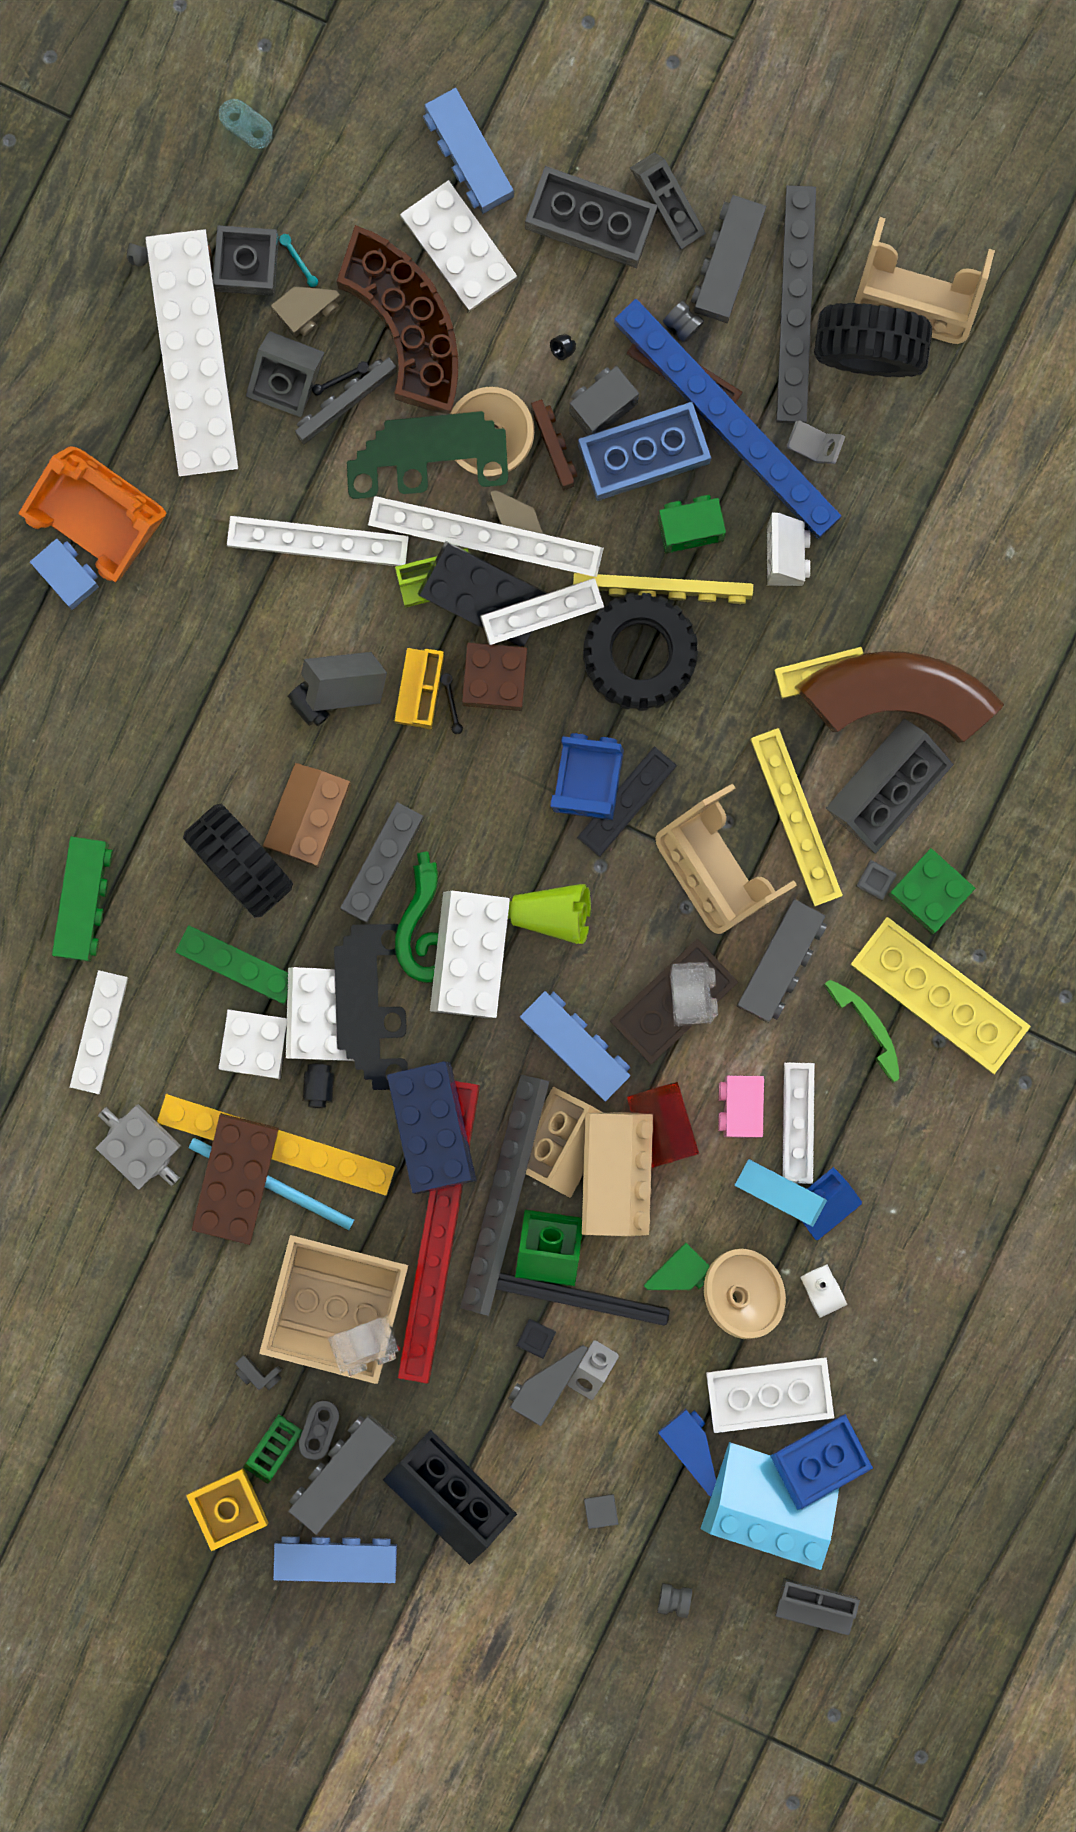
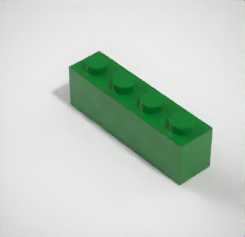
[52,836,113,962]
[175,925,288,1006]

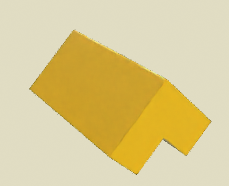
[395,648,444,729]

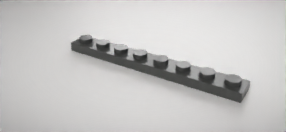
[776,185,816,423]
[460,1075,550,1316]

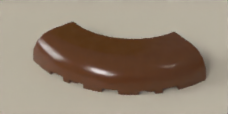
[337,225,458,414]
[795,651,1004,743]

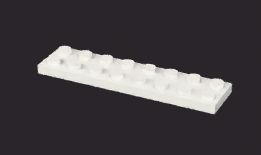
[146,229,238,476]

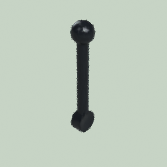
[312,361,369,396]
[440,673,463,734]

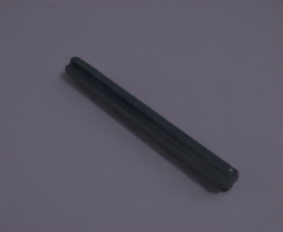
[496,1272,670,1326]

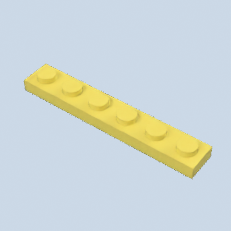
[573,573,753,604]
[750,728,843,907]

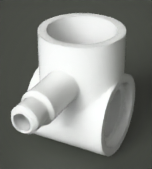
[800,1264,847,1318]

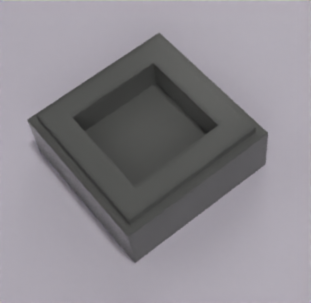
[856,860,897,901]
[584,1494,619,1529]

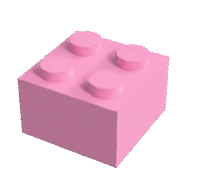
[718,1076,764,1138]

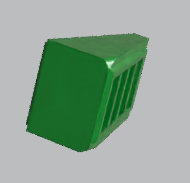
[243,1414,303,1484]

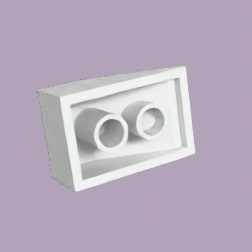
[767,513,810,586]

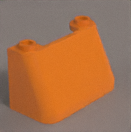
[18,446,166,583]

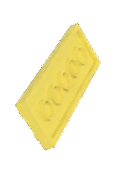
[850,917,1031,1074]

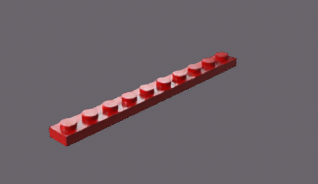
[398,1081,480,1383]

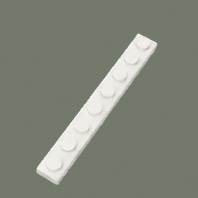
[368,496,604,577]

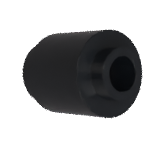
[287,681,330,726]
[302,1064,334,1108]

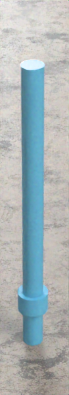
[188,1138,354,1230]

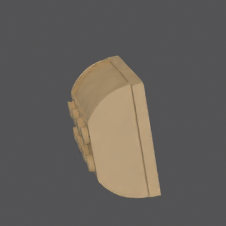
[259,1235,409,1384]

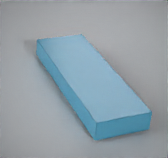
[735,1159,827,1227]

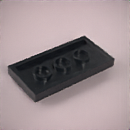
[417,541,548,647]

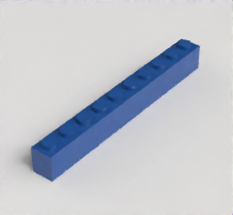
[614,299,841,540]

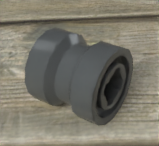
[663,301,704,343]
[657,1583,692,1618]

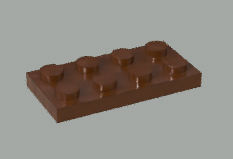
[192,1113,279,1245]

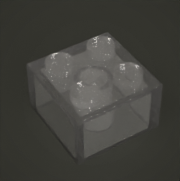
[670,961,718,1027]
[328,1315,400,1376]

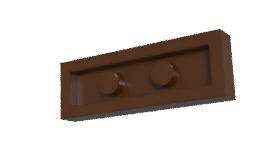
[531,399,578,491]

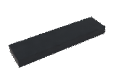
[577,746,677,857]

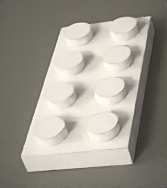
[400,180,517,312]
[706,1357,834,1433]

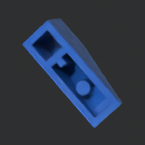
[658,1408,716,1497]

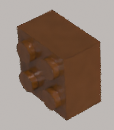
[462,643,527,711]

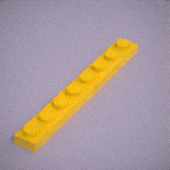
[157,1094,396,1196]

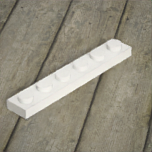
[227,516,409,566]

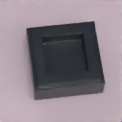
[516,1318,556,1359]

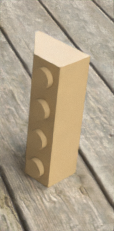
[582,1112,653,1236]

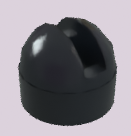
[550,334,576,360]

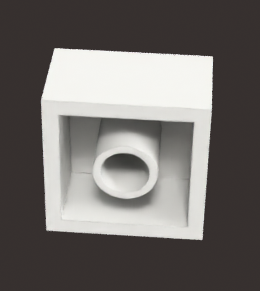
[219,1010,287,1079]

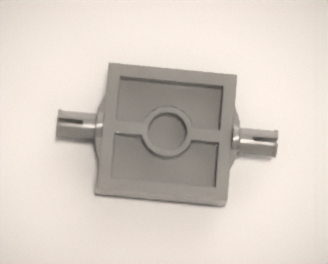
[96,1104,181,1190]

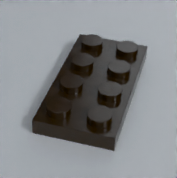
[610,939,739,1065]

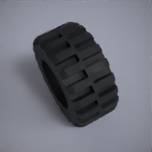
[814,303,933,377]
[583,593,698,711]
[183,804,293,918]

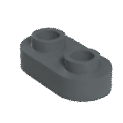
[299,1400,339,1460]

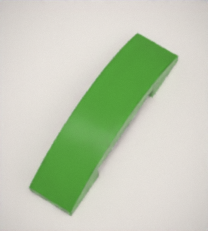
[823,980,899,1083]

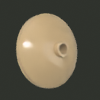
[450,387,534,477]
[704,1249,786,1339]

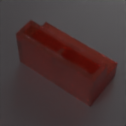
[627,1082,699,1168]

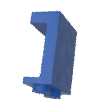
[551,733,624,820]

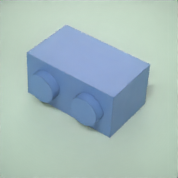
[30,539,99,610]

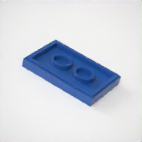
[770,1414,873,1510]

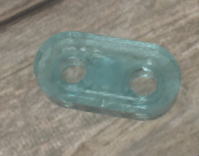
[219,99,273,149]

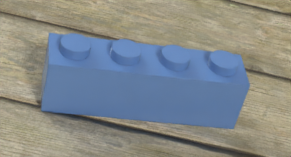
[423,88,514,214]
[520,991,631,1102]
[273,1536,397,1583]

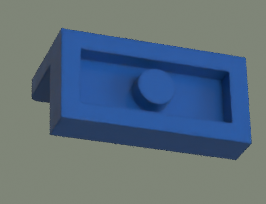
[801,1167,862,1240]

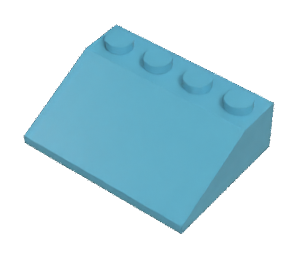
[700,1442,839,1570]

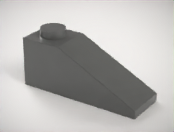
[630,152,706,249]
[508,1344,588,1426]

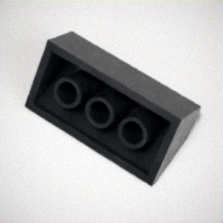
[383,1430,517,1565]

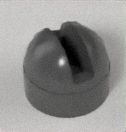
[127,243,149,267]

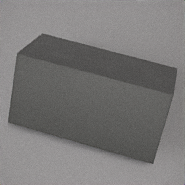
[301,652,387,711]
[775,1578,860,1635]

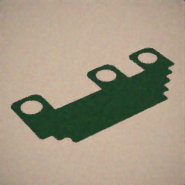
[347,411,508,499]

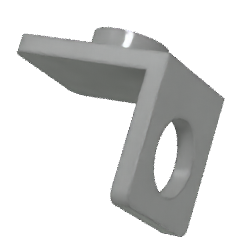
[787,421,845,464]
[567,1340,619,1400]

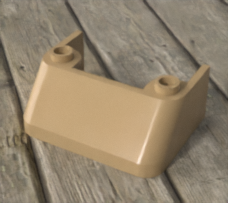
[854,217,995,344]
[656,784,797,934]

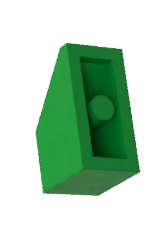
[643,1242,710,1290]

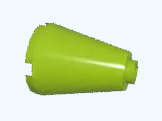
[508,884,591,944]

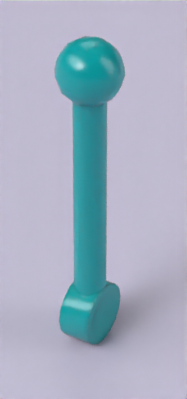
[279,234,318,288]

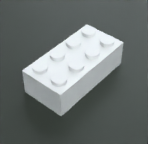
[430,891,510,1018]

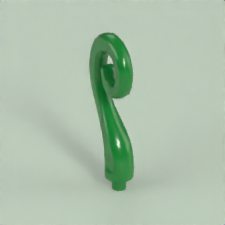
[395,851,439,983]

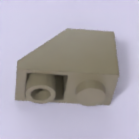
[271,287,341,338]
[487,490,543,534]

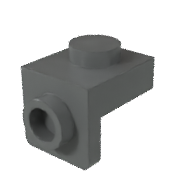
[235,1354,283,1390]

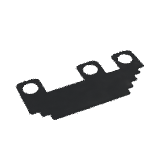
[334,924,408,1090]

